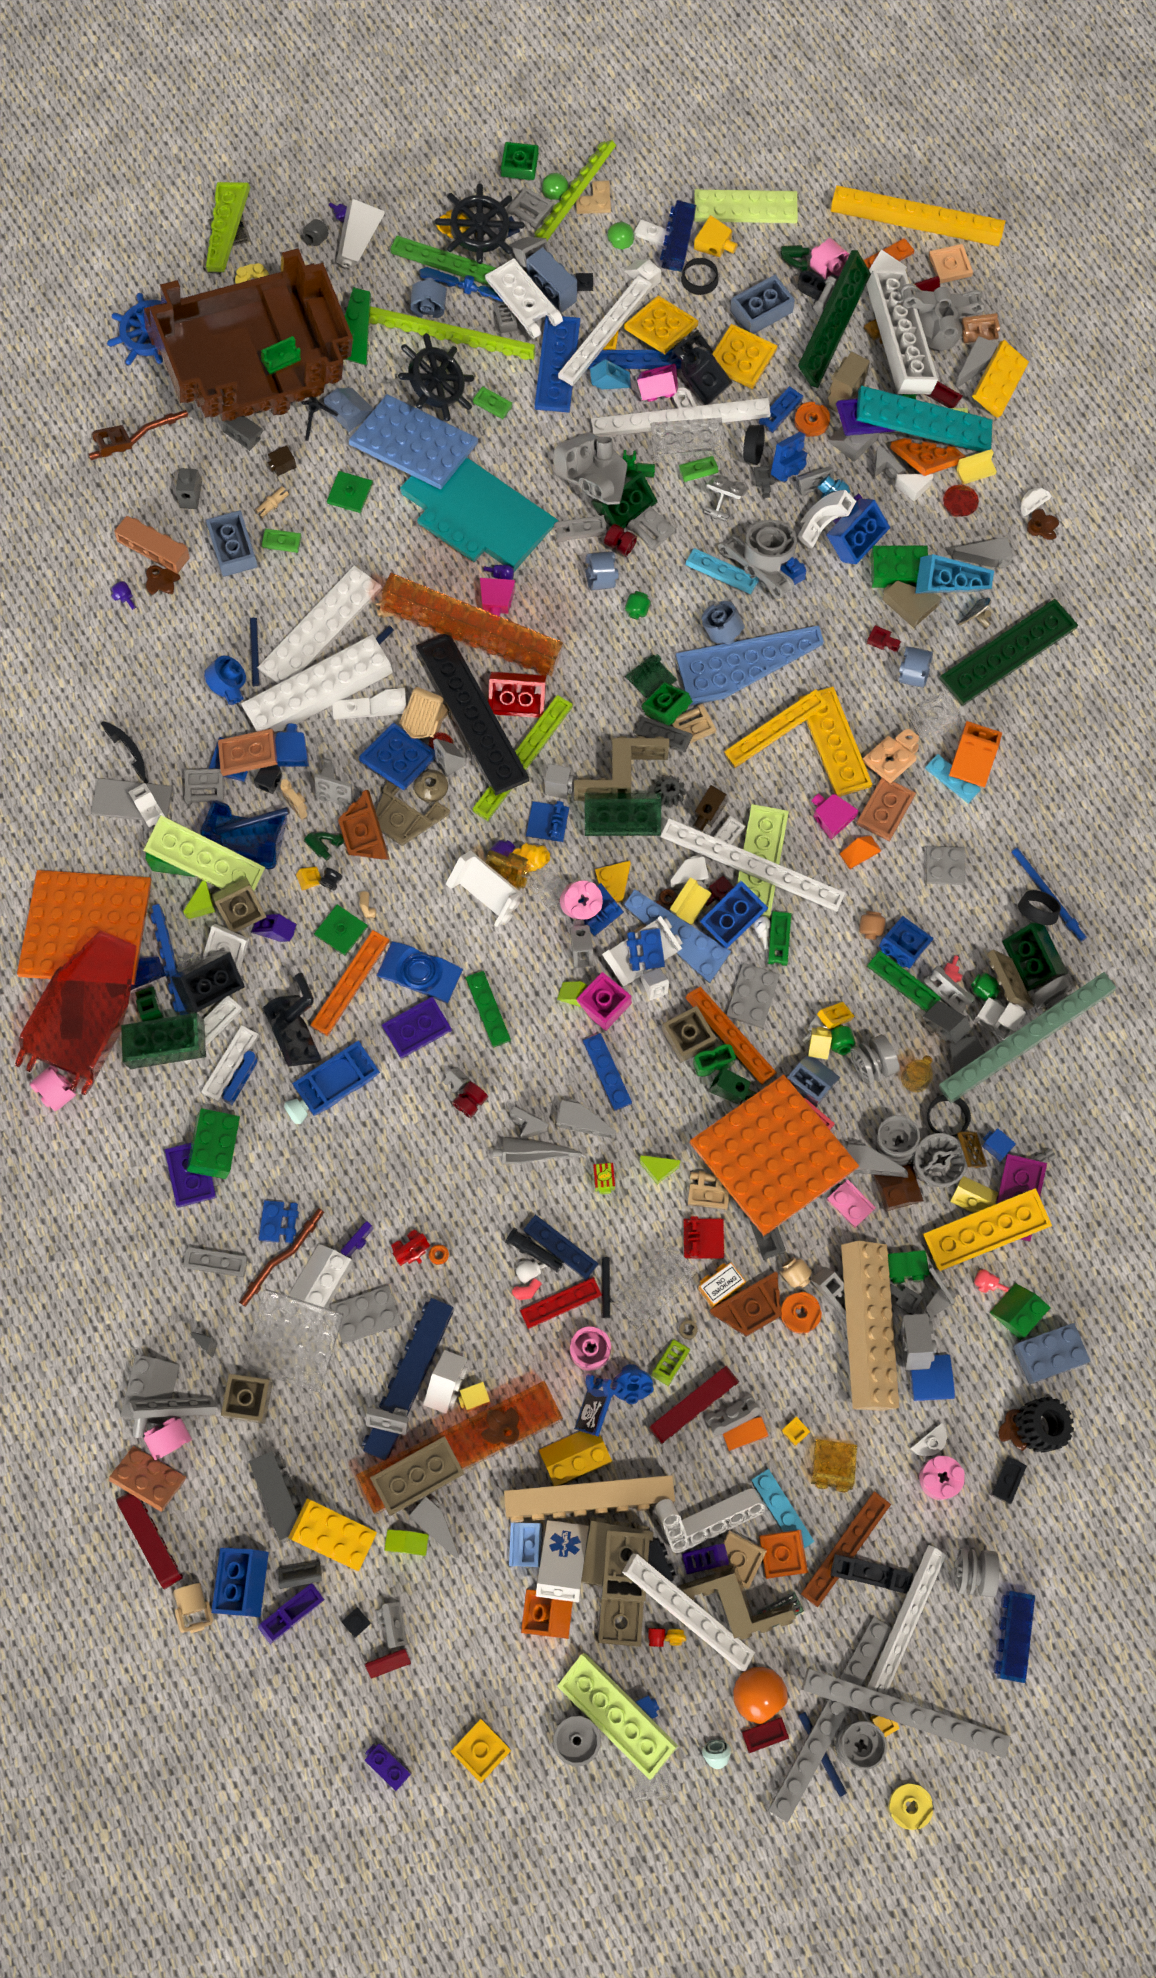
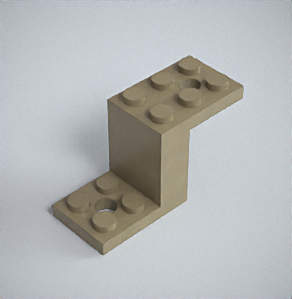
[574,736,669,801]
[581,1518,654,1586]
[598,1531,650,1647]
[677,1566,796,1640]

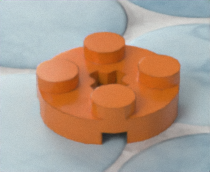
[794,402,830,437]
[781,1292,822,1334]

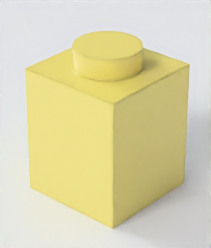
[808,1027,832,1059]
[458,1382,490,1412]

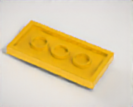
[972,340,1029,418]
[288,1498,377,1572]

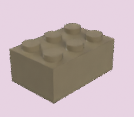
[827,351,870,412]

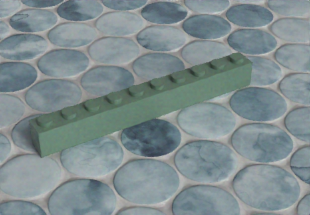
[939,972,1116,1104]

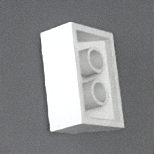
[288,1244,354,1316]

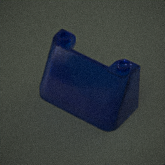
[200,801,287,869]

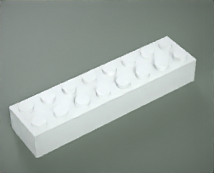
[866,270,938,394]
[241,634,393,735]

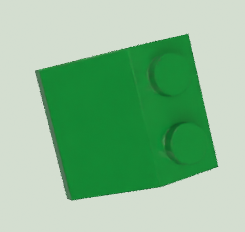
[989,1283,1051,1340]

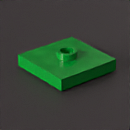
[327,471,373,513]
[314,904,368,956]

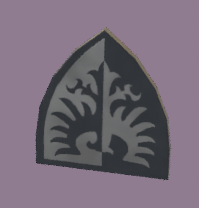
[957,597,991,629]

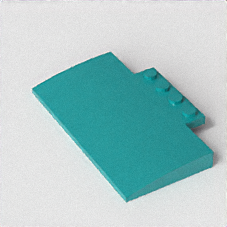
[400,458,559,572]

